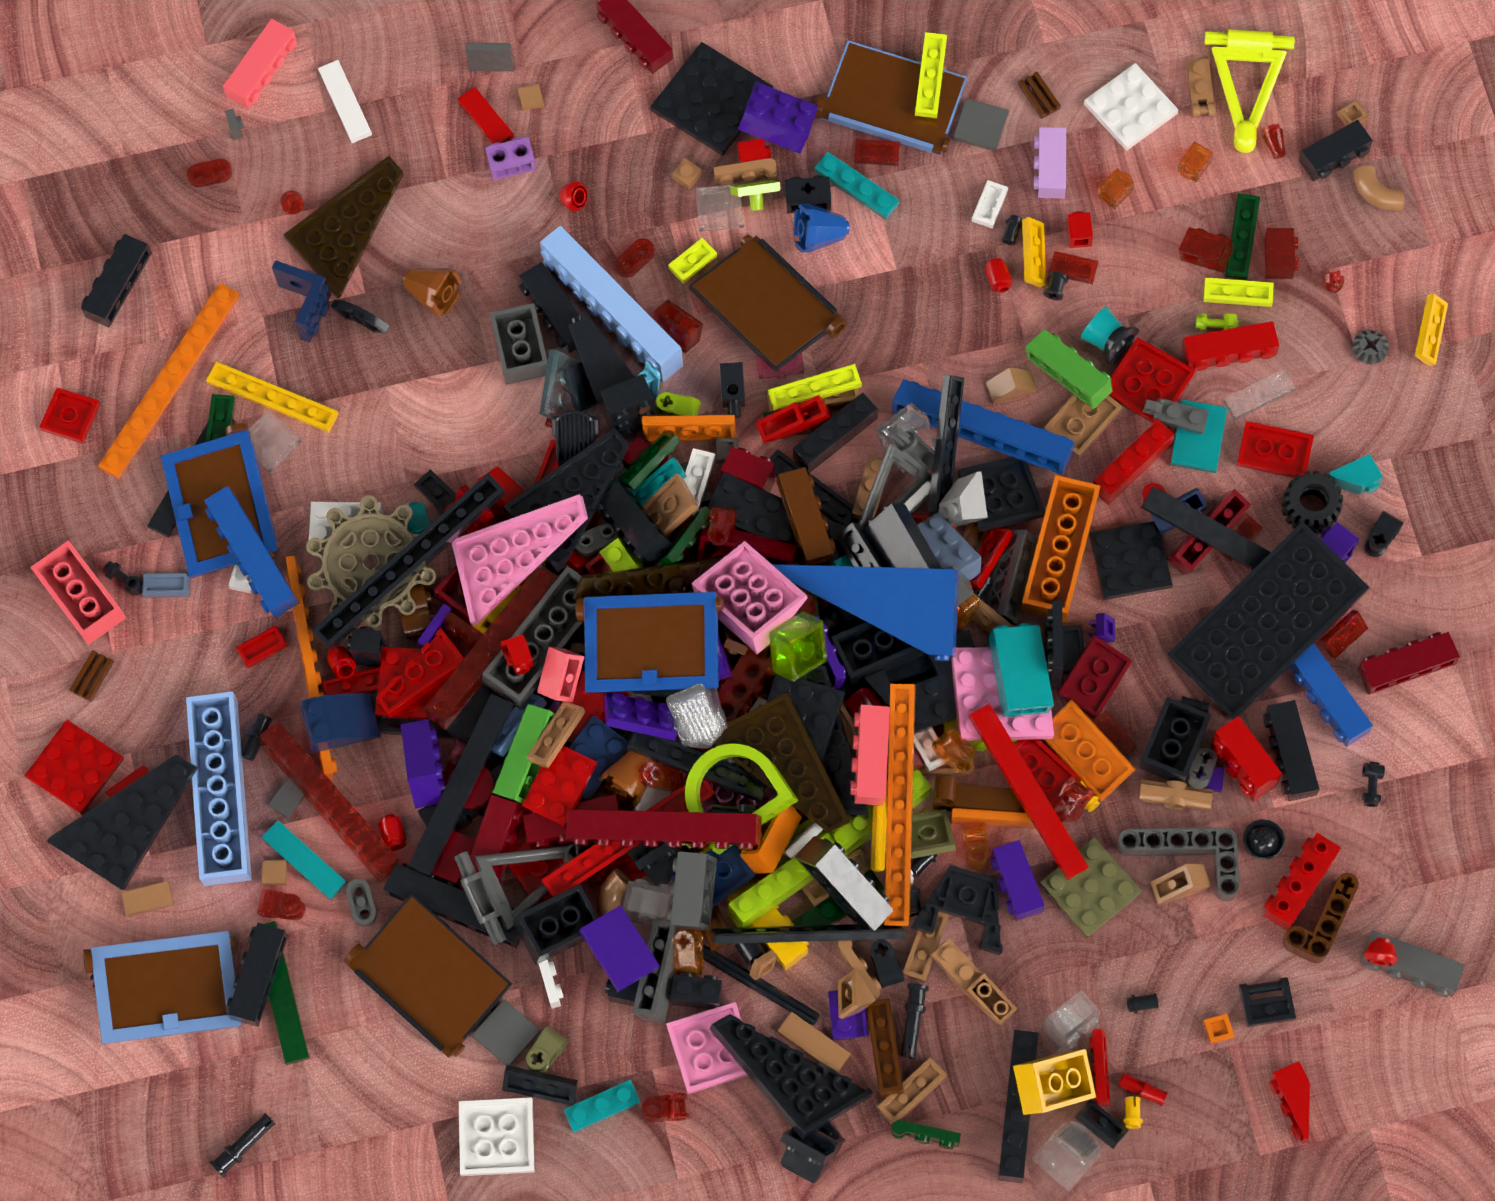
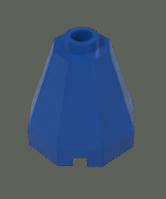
[793,204,850,253]

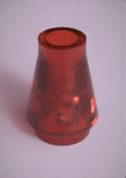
[1262,124,1286,159]

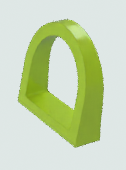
[685,744,799,855]

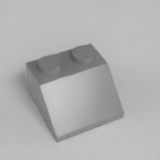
[938,472,988,526]

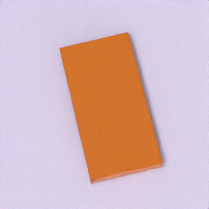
[642,415,736,441]
[1044,700,1136,802]

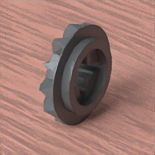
[1352,329,1389,364]

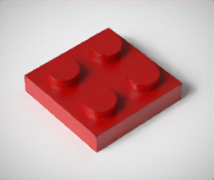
[39,387,100,444]

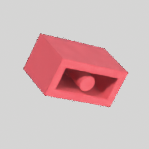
[537,647,584,702]

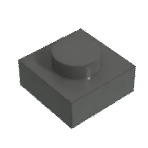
[225,109,244,140]

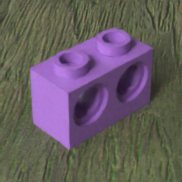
[485,137,536,180]

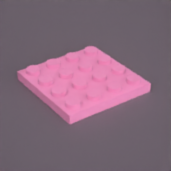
[951,646,1054,741]

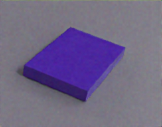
[579,905,660,992]

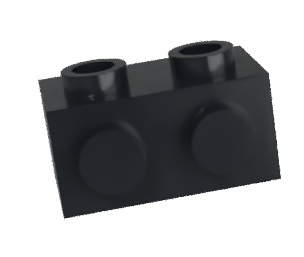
[347,626,387,667]
[671,972,723,1009]

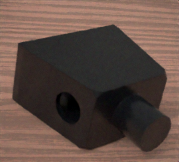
[719,362,745,418]

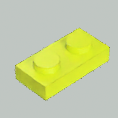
[668,238,717,284]

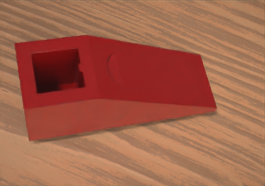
[1269,1061,1310,1144]

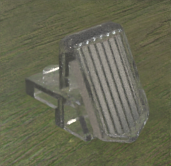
[666,684,727,748]
[1031,1121,1102,1192]

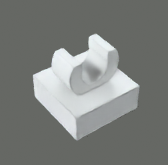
[228,565,253,594]

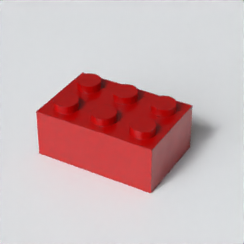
[1211,716,1282,802]

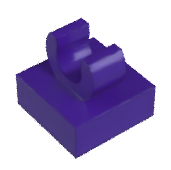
[1089,613,1115,643]

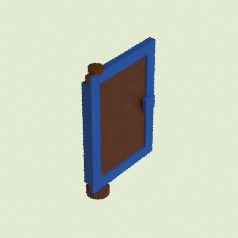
[161,423,279,578]
[576,592,724,693]

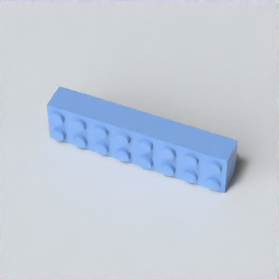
[540,226,683,382]
[186,692,252,886]

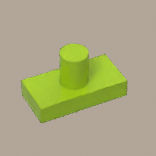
[730,180,781,211]

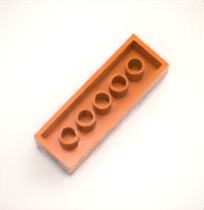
[1021,475,1100,622]

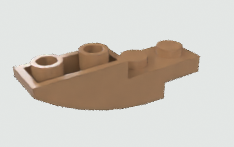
[931,938,1017,1026]

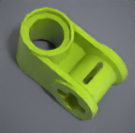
[656,392,701,416]

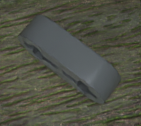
[1188,748,1217,789]

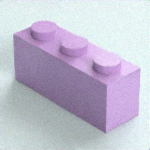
[1034,127,1066,199]

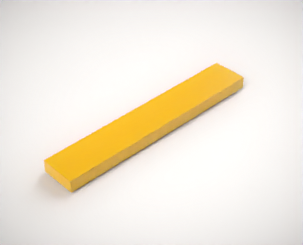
[206,361,339,433]

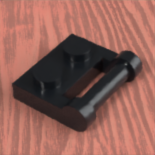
[1239,977,1296,1027]

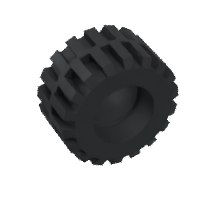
[1281,471,1343,534]

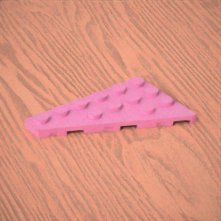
[452,494,588,625]

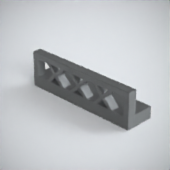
[985,530,1039,624]

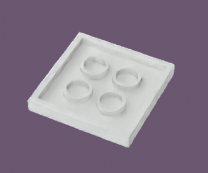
[1084,63,1178,151]
[459,1098,535,1176]

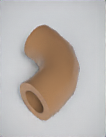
[1353,165,1404,212]
[597,868,632,918]

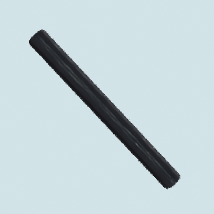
[692,942,820,1025]

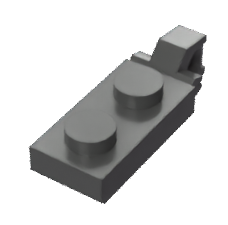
[1143,399,1209,435]

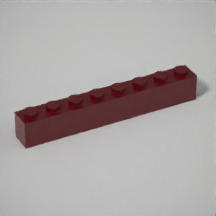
[566,809,762,850]

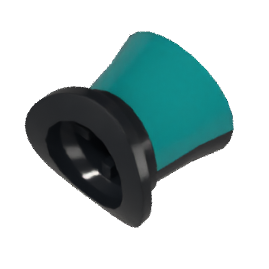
[1080,306,1140,365]

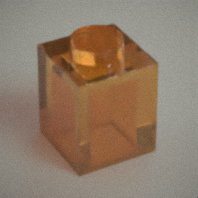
[1178,141,1213,182]
[1098,168,1134,209]

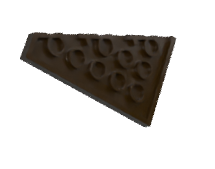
[283,156,404,299]
[573,557,724,601]
[704,693,851,833]

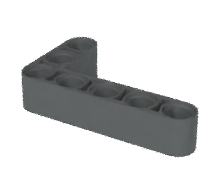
[1117,828,1239,902]

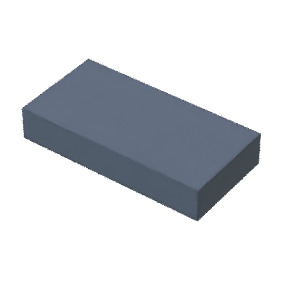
[142,573,190,598]

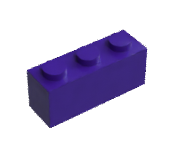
[989,840,1045,921]

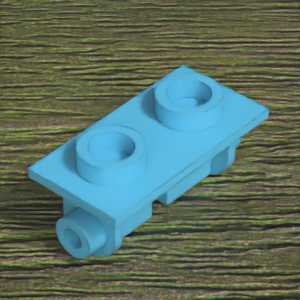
[638,362,661,400]

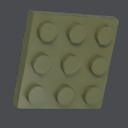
[1040,837,1142,938]

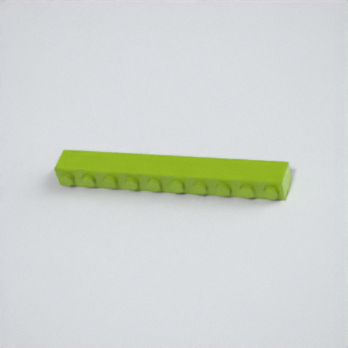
[727,769,932,927]

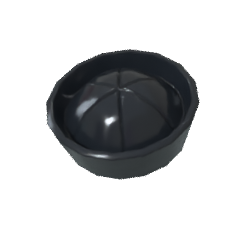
[1243,819,1285,860]

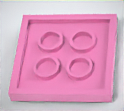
[666,1002,748,1094]

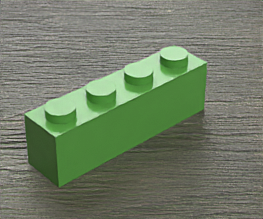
[1025,329,1112,409]
[493,704,555,804]

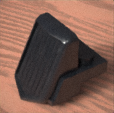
[552,409,601,464]
[628,842,680,888]
[780,1121,846,1183]

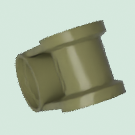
[526,1026,568,1073]

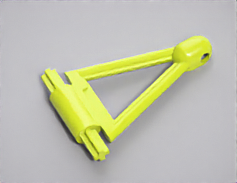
[1204,29,1295,153]

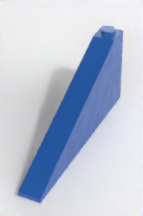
[772,564,959,661]

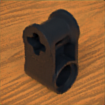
[1365,511,1404,557]
[870,939,905,988]

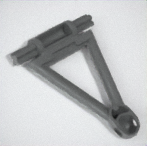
[844,424,935,554]
[454,841,596,945]

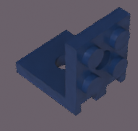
[272,260,331,342]

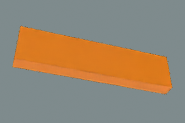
[951,808,1036,829]

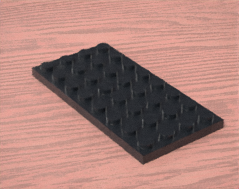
[1167,521,1371,720]

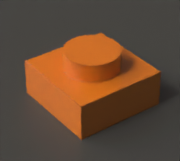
[1203,1013,1235,1045]

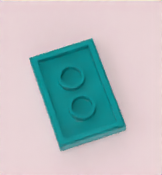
[1170,399,1228,473]

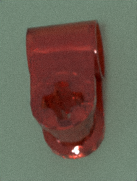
[1052,776,1094,822]
[257,889,306,921]
[642,1092,689,1123]

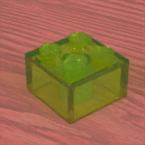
[769,611,827,682]

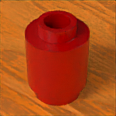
[985,258,1013,293]
[327,646,356,679]
[378,814,407,851]

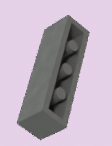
[632,920,685,1024]
[1360,930,1465,997]

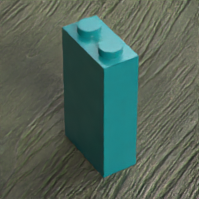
[988,623,1054,717]

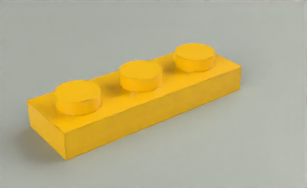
[1022,217,1047,288]
[1415,294,1448,366]

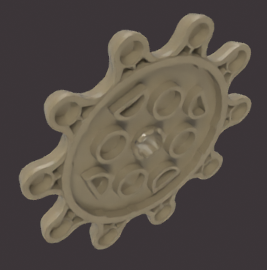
[306,495,436,628]

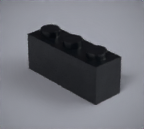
[1299,120,1373,181]

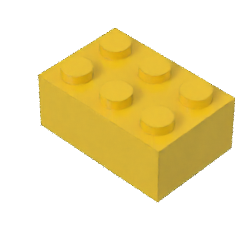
[1013,1049,1096,1115]

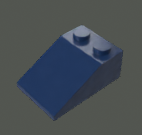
[300,693,381,753]

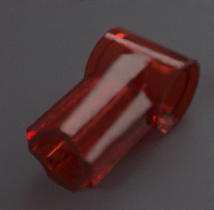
[708,507,737,546]

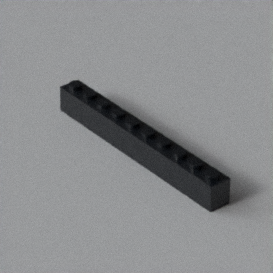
[312,473,506,651]

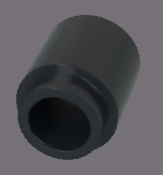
[735,943,767,965]

